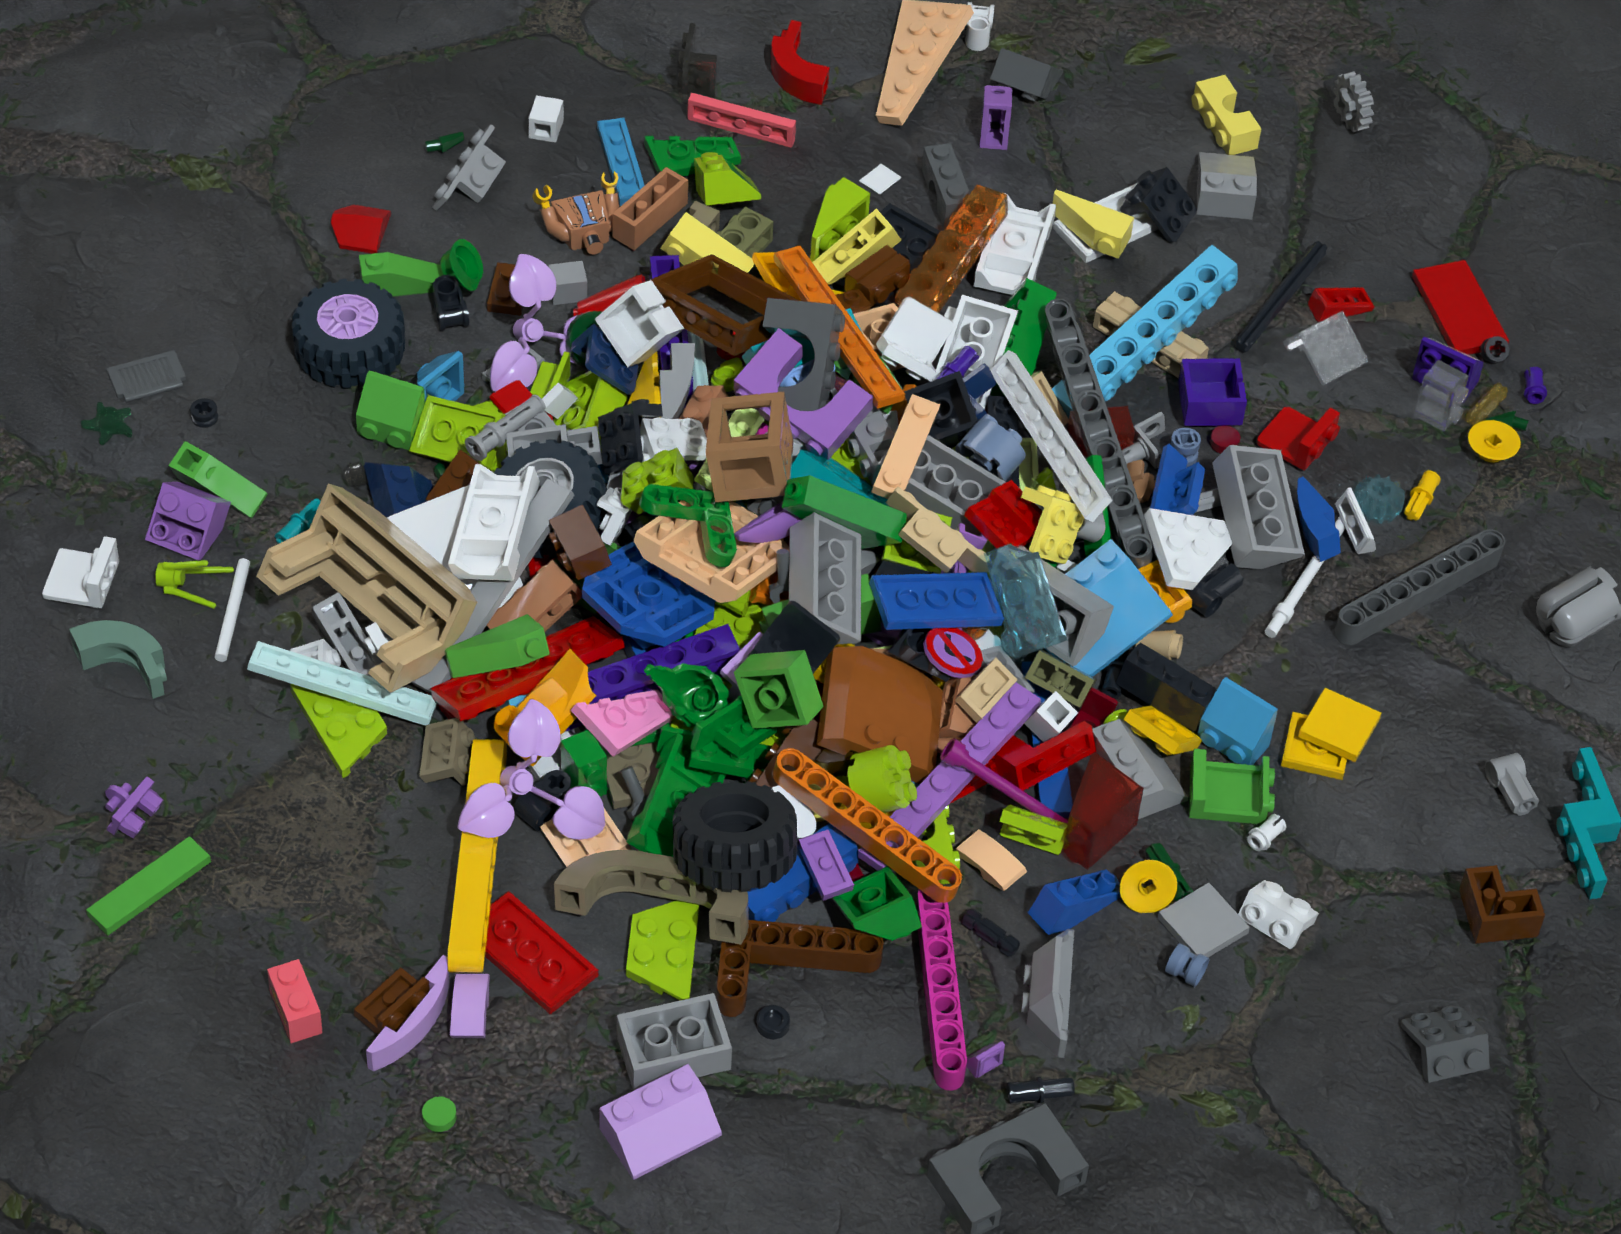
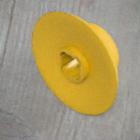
[1468,420,1521,462]
[1120,860,1177,913]

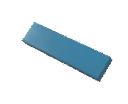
[597,118,645,206]

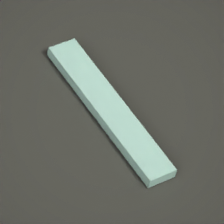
[247,641,437,726]

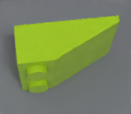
[810,177,870,262]

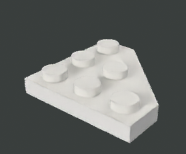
[1144,508,1232,590]

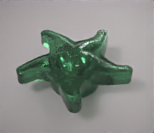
[81,402,132,445]

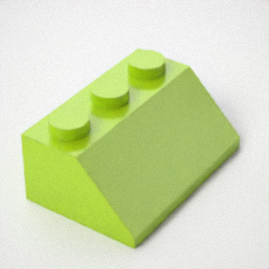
[553,371,628,453]

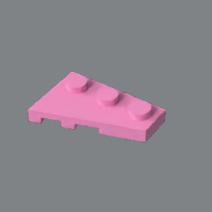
[571,690,675,757]

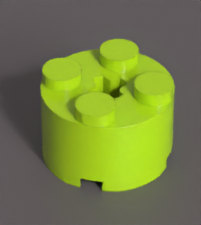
[848,745,917,813]

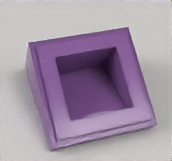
[966,1041,1005,1078]

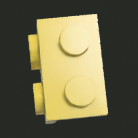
[1021,485,1084,564]

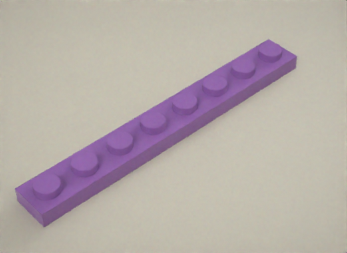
[858,682,1041,871]

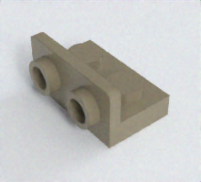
[419,718,475,786]

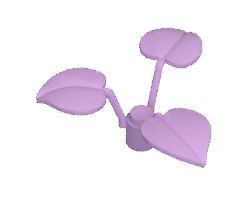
[490,254,578,391]
[457,699,605,839]

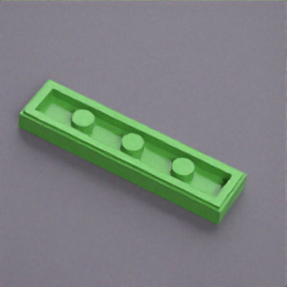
[86,836,211,936]

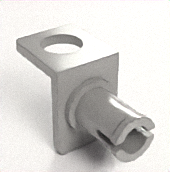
[1122,412,1165,469]

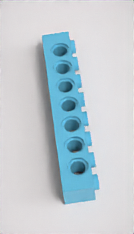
[1052,245,1238,426]

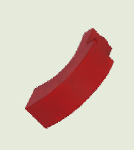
[771,20,830,105]

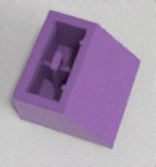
[145,481,231,560]

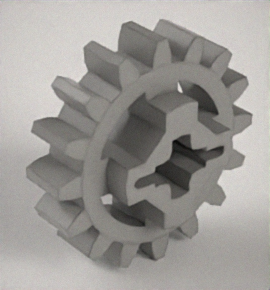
[1333,71,1374,132]

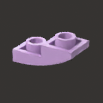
[450,974,490,1038]

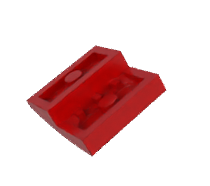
[964,480,1043,552]

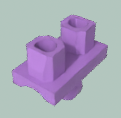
[105,777,163,838]

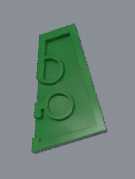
[644,136,741,176]

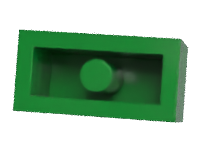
[561,730,607,798]

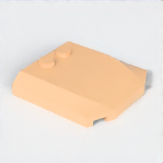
[634,500,790,603]

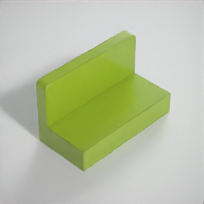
[530,351,570,417]

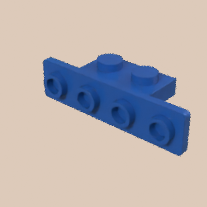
[1148,444,1205,532]

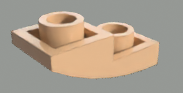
[956,829,1027,891]

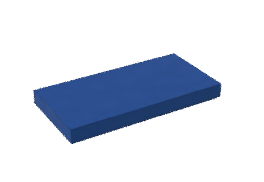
[869,572,1004,630]

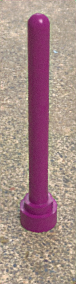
[940,738,1072,832]

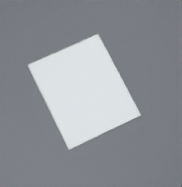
[859,164,902,194]

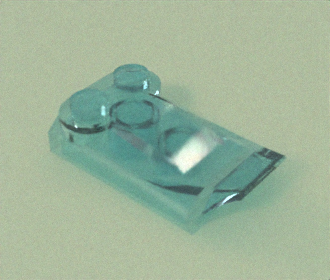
[984,544,1068,659]

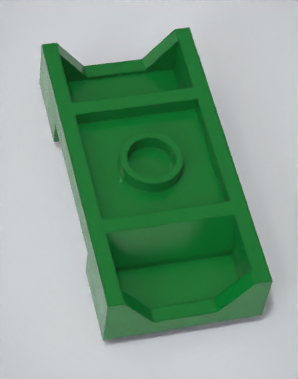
[626,733,726,857]

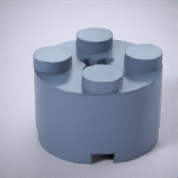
[955,414,1026,482]

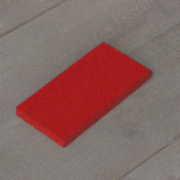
[1412,260,1509,355]
[485,891,599,1015]

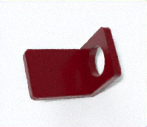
[1069,687,1118,729]

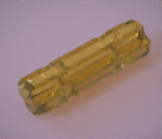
[1466,383,1508,426]

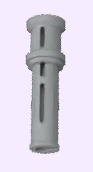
[465,395,546,461]

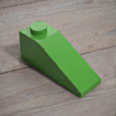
[359,252,443,297]
[445,614,550,678]

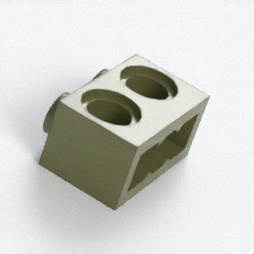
[717,207,774,258]

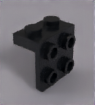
[1119,167,1197,243]
[598,399,663,475]
[748,601,840,674]

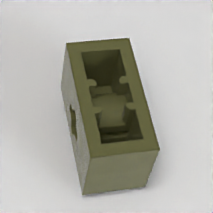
[1025,650,1097,708]

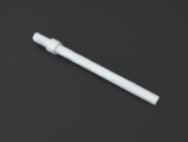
[1265,516,1346,638]

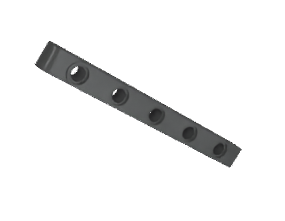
[1045,299,1153,569]

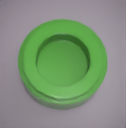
[422,1097,457,1132]

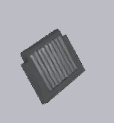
[106,350,186,402]

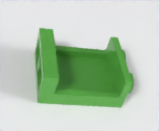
[1189,749,1275,824]

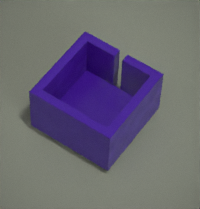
[1178,358,1247,426]

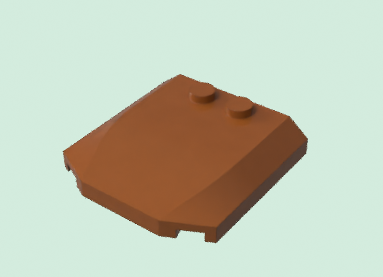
[817,646,943,784]

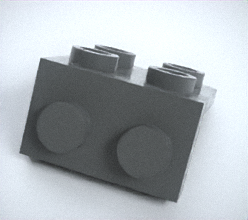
[1402,1006,1490,1083]

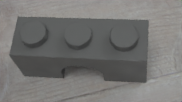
[922,143,973,229]

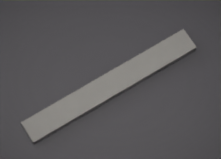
[412,478,575,695]

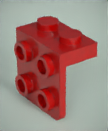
[1257,407,1340,471]

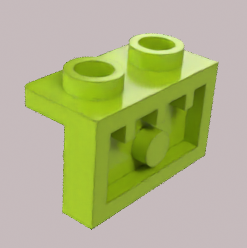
[999,805,1070,855]

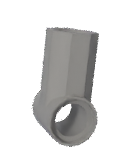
[1485,753,1539,816]

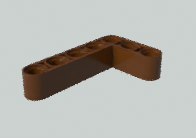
[716,920,884,1017]

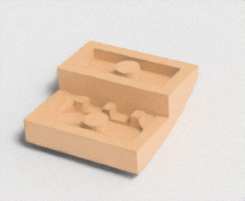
[540,808,631,867]

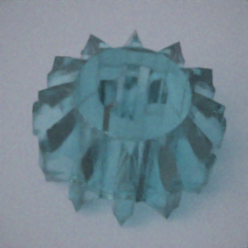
[1355,473,1405,524]

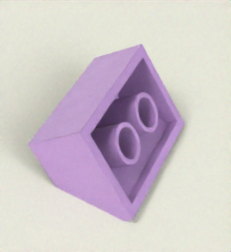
[599,1064,722,1180]

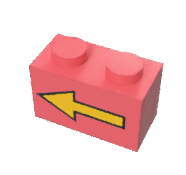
[267,959,322,1043]

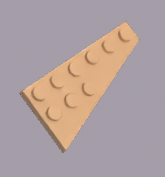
[876,0,974,126]

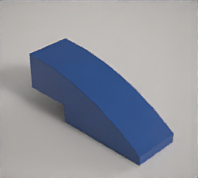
[1297,476,1341,562]

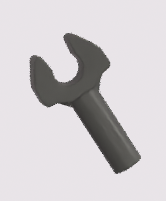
[769,549,789,604]
[621,766,648,822]

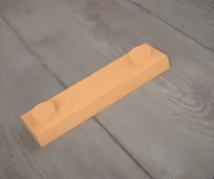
[871,394,940,499]

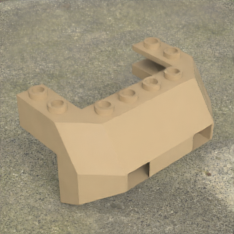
[256,483,477,693]

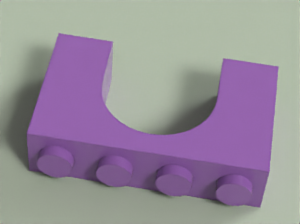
[734,328,873,460]

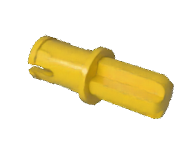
[1404,470,1441,521]

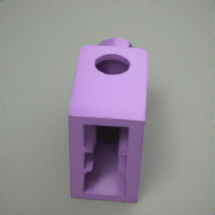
[980,85,1012,150]

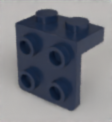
[571,324,638,395]

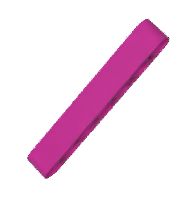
[916,883,967,1091]

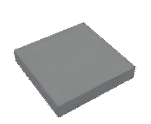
[1158,883,1250,957]

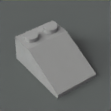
[1196,152,1257,220]

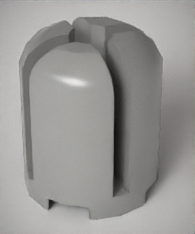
[1536,566,1621,647]

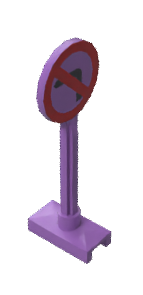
[923,523,987,678]

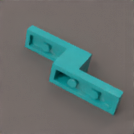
[1557,747,1621,900]

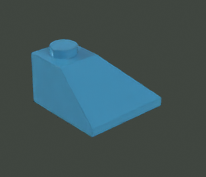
[417,351,464,401]

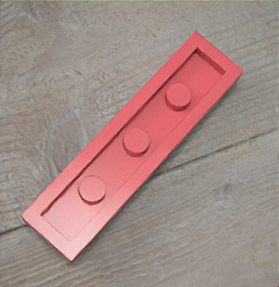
[688,93,796,148]

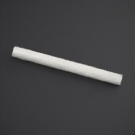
[215,558,250,662]

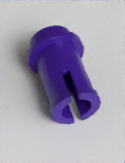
[1524,367,1547,404]

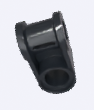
[433,275,469,331]
[513,770,571,831]

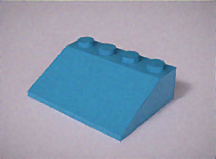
[1030,539,1173,677]

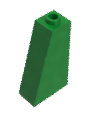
[782,475,907,549]

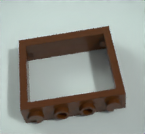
[648,254,799,356]

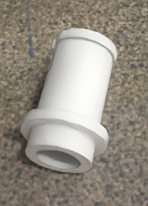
[1247,814,1286,851]

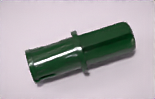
[1145,843,1194,902]

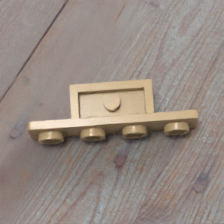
[886,487,994,573]

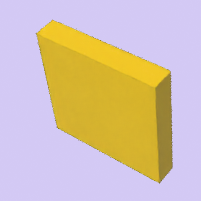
[1298,688,1382,762]
[1281,712,1347,780]

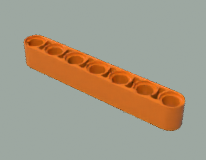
[773,748,962,903]

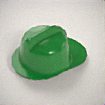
[440,239,483,291]

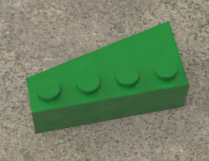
[990,278,1057,396]

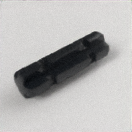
[962,908,1020,957]

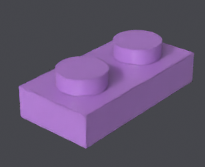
[797,830,854,901]

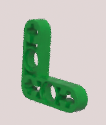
[639,484,737,567]

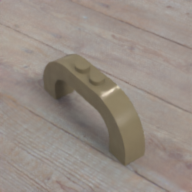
[554,850,749,945]

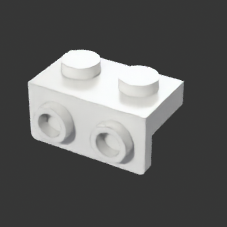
[1238,880,1319,949]

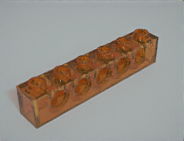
[895,184,1008,313]

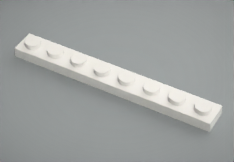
[990,350,1112,522]

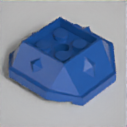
[582,541,716,649]

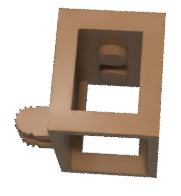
[705,391,794,502]

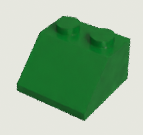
[832,866,922,941]

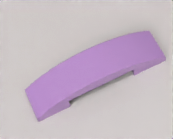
[366,955,449,1071]

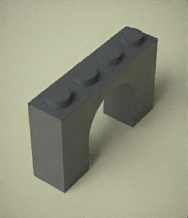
[754,298,845,421]
[927,1103,1089,1234]

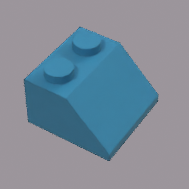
[1197,677,1278,765]

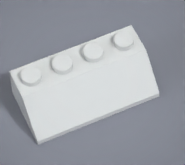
[932,295,1018,409]

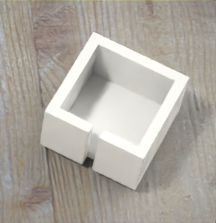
[595,280,684,367]

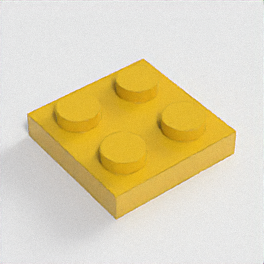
[1124,706,1202,755]

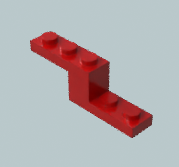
[950,721,1096,803]

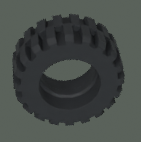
[673,781,797,892]

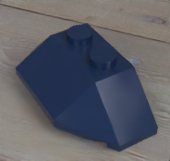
[364,462,433,518]

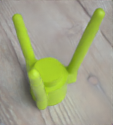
[155,560,234,609]

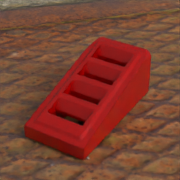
[1308,287,1375,322]

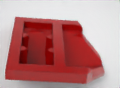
[331,205,391,254]

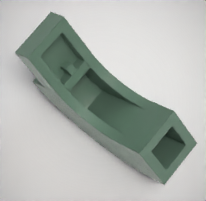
[69,620,167,699]

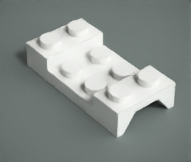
[974,193,1056,295]
[448,464,540,581]

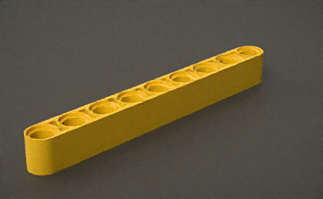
[447,739,507,973]

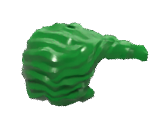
[644,663,729,728]

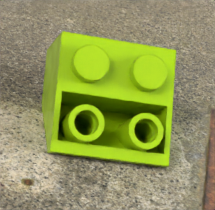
[621,447,694,514]

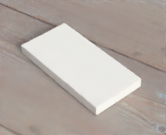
[1053,183,1158,263]

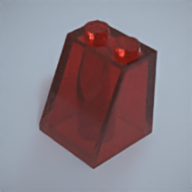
[1063,752,1144,870]

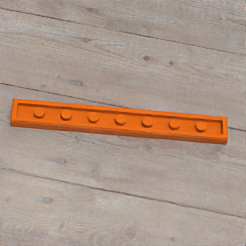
[774,245,905,409]

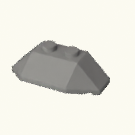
[1021,929,1074,1058]

